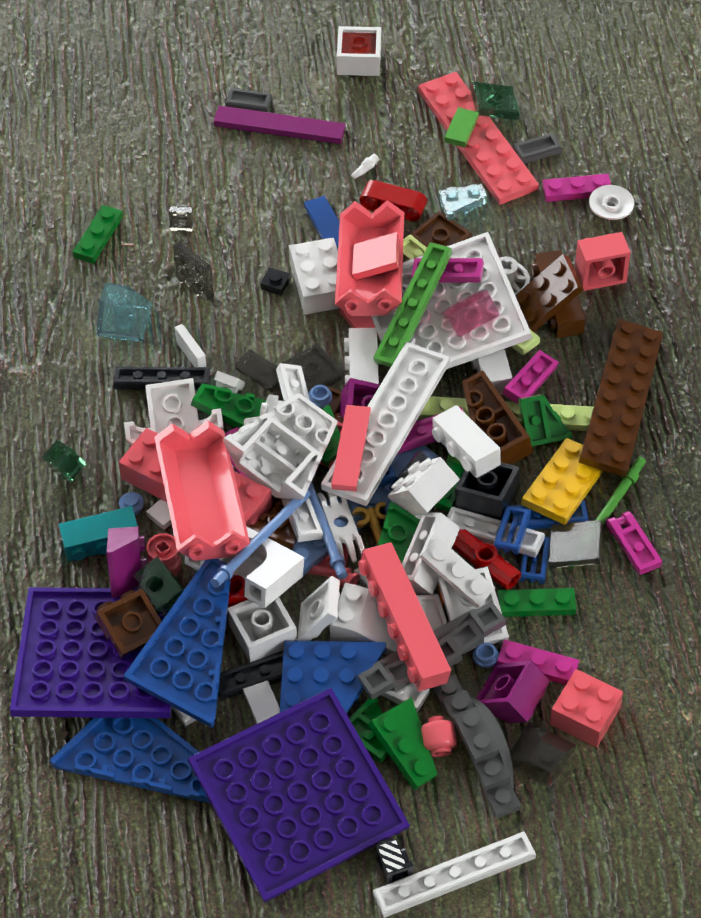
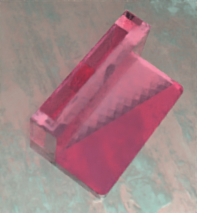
[441,289,499,337]

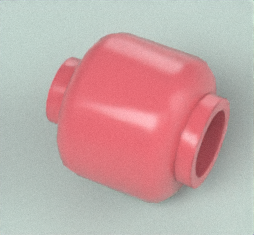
[421,716,457,757]

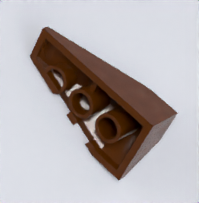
[462,370,533,464]

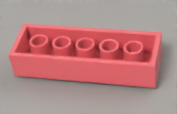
[119,428,272,527]

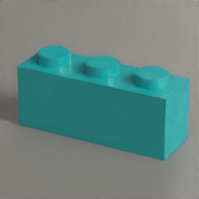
[59,506,138,562]

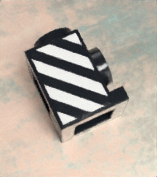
[376,838,413,885]

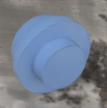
[308,385,332,408]
[119,492,144,515]
[473,643,499,668]

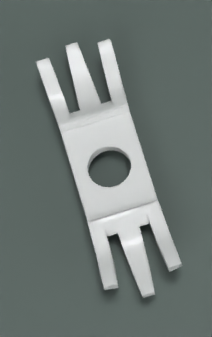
[317,492,364,563]

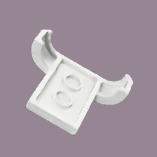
[124,378,223,446]

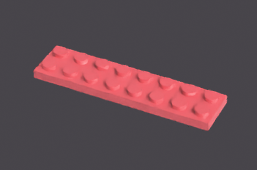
[418,72,539,205]

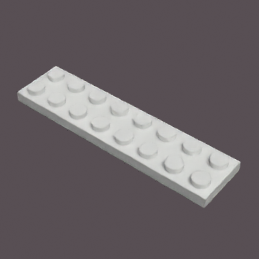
[321,342,450,506]

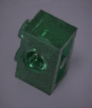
[133,556,184,617]

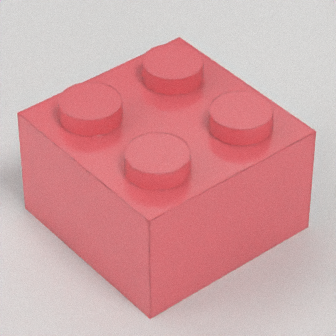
[575,232,631,291]
[550,669,623,748]

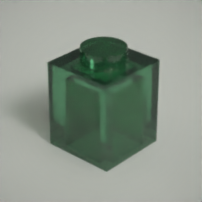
[42,440,86,482]

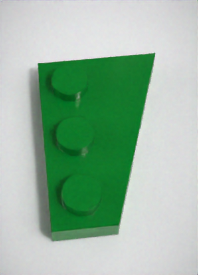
[191,383,266,429]
[378,501,420,564]
[368,697,438,790]

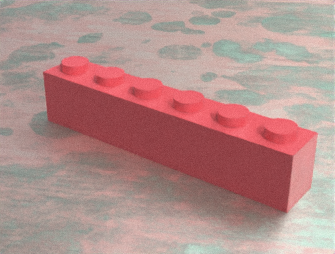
[358,542,451,692]

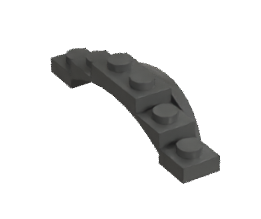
[358,601,506,700]
[431,674,521,819]

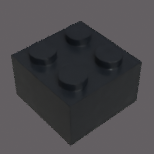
[455,463,520,521]

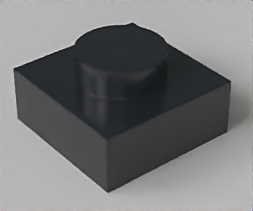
[260,267,291,296]

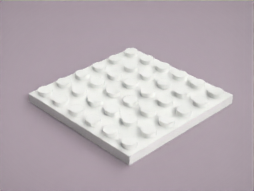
[371,232,532,369]

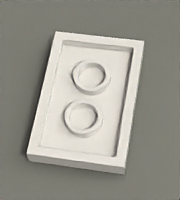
[438,567,509,648]

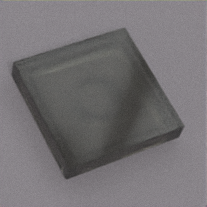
[282,343,345,394]
[549,520,602,568]

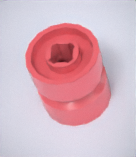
[146,533,182,580]

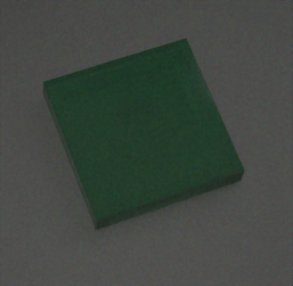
[470,81,520,120]

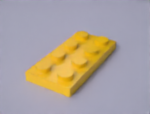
[521,438,603,525]

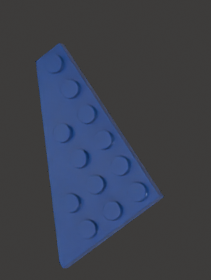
[124,559,231,728]
[279,641,386,714]
[49,717,211,804]

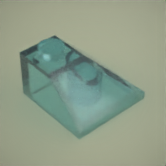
[96,283,153,342]

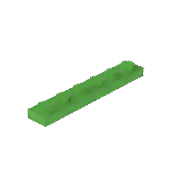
[373,242,453,367]

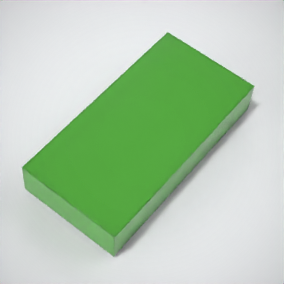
[444,107,479,148]

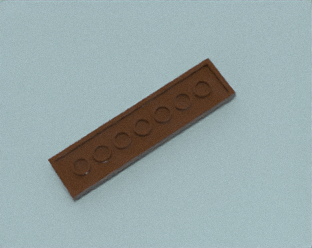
[578,318,663,477]

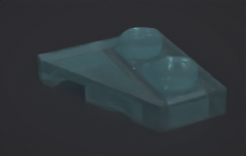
[439,184,487,220]

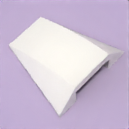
[223,393,338,500]

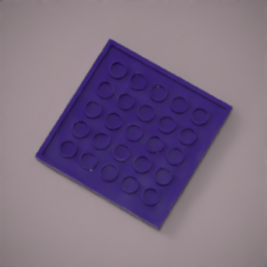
[10,587,182,718]
[188,688,410,903]

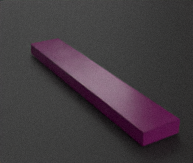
[214,106,346,144]

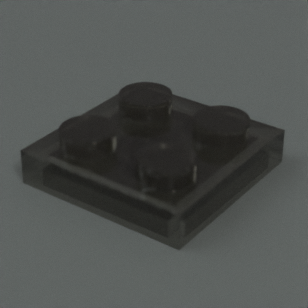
[173,241,214,301]

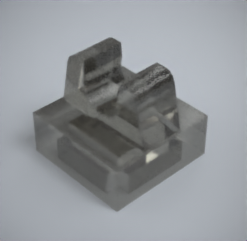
[169,204,193,231]

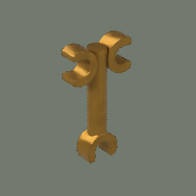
[351,502,387,546]

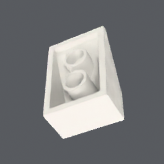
[330,583,398,656]

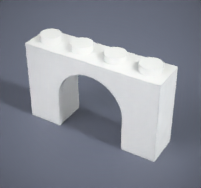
[184,526,304,608]

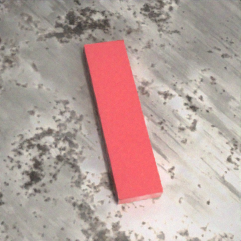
[331,405,371,492]

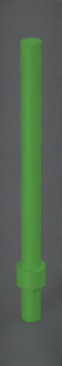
[566,457,646,569]

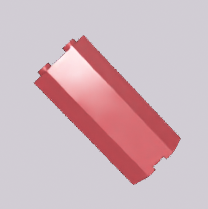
[335,200,404,316]
[154,420,250,561]

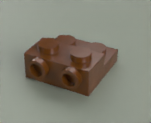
[95,589,162,658]

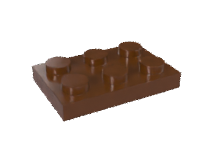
[515,254,584,332]

